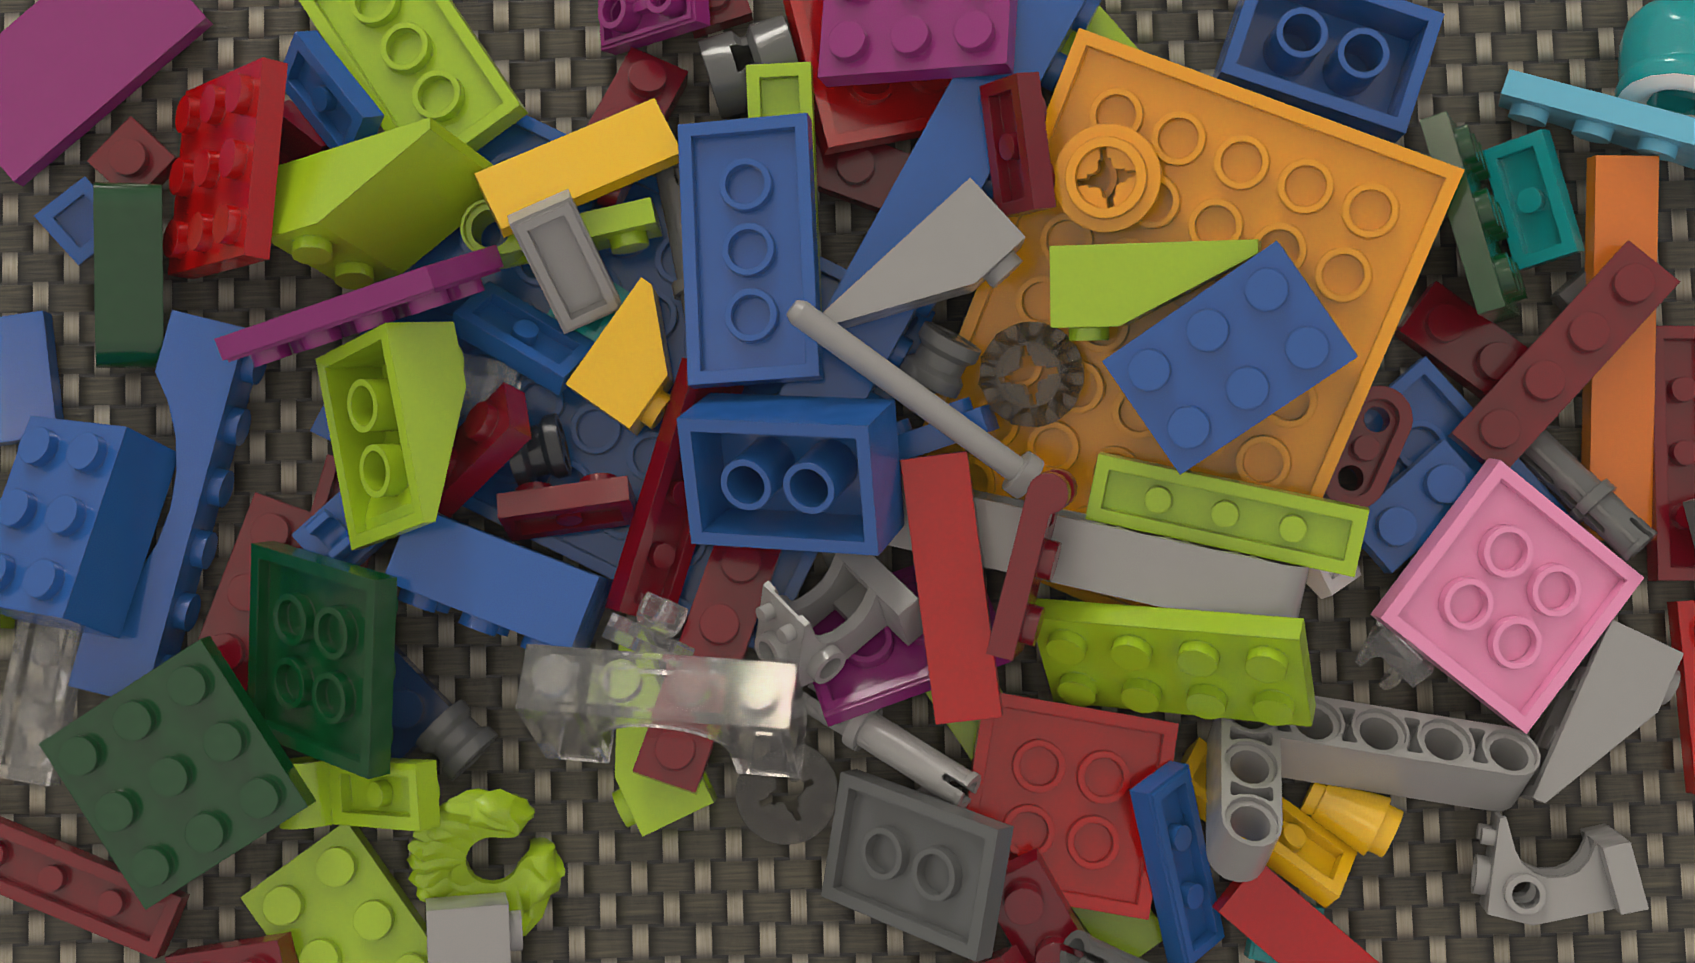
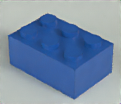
[1213,0,1445,144]
[1102,241,1358,475]
[676,393,905,556]
[0,416,176,639]
[385,513,613,660]

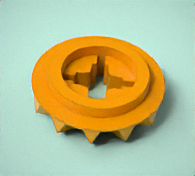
[1054,123,1162,232]

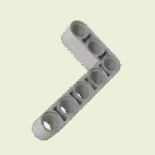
[1206,696,1541,882]

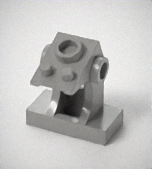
[754,552,923,691]
[1471,811,1649,926]

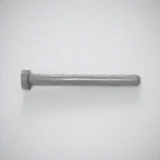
[786,300,1044,499]

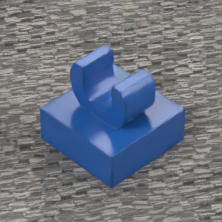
[291,491,388,566]

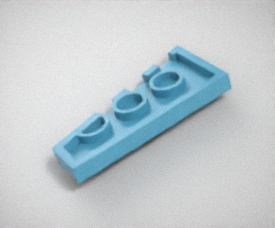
[1499,69,1695,170]

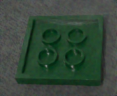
[1420,111,1528,324]
[248,541,398,779]
[39,636,316,910]

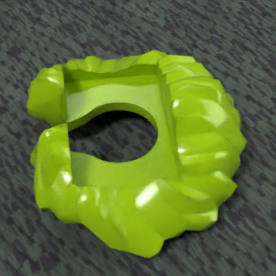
[407,788,565,936]

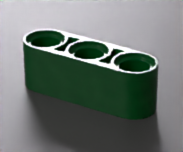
[93,182,164,368]

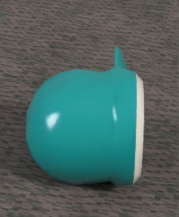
[1614,0,1695,118]

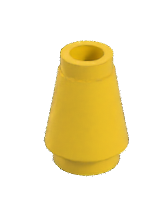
[1300,782,1404,858]

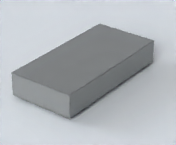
[507,189,622,334]

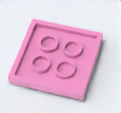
[1370,458,1644,734]

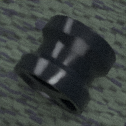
[509,413,572,486]

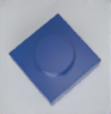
[34,176,94,266]

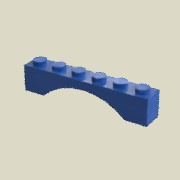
[68,310,267,697]

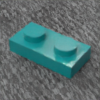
[1484,129,1585,271]

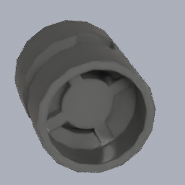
[698,15,798,120]

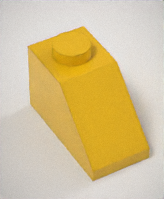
[566,277,674,435]

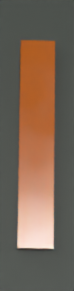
[1580,155,1659,541]

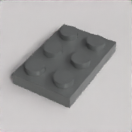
[821,769,1014,962]

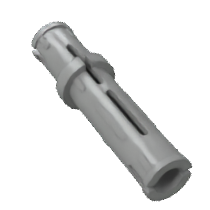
[799,682,981,808]

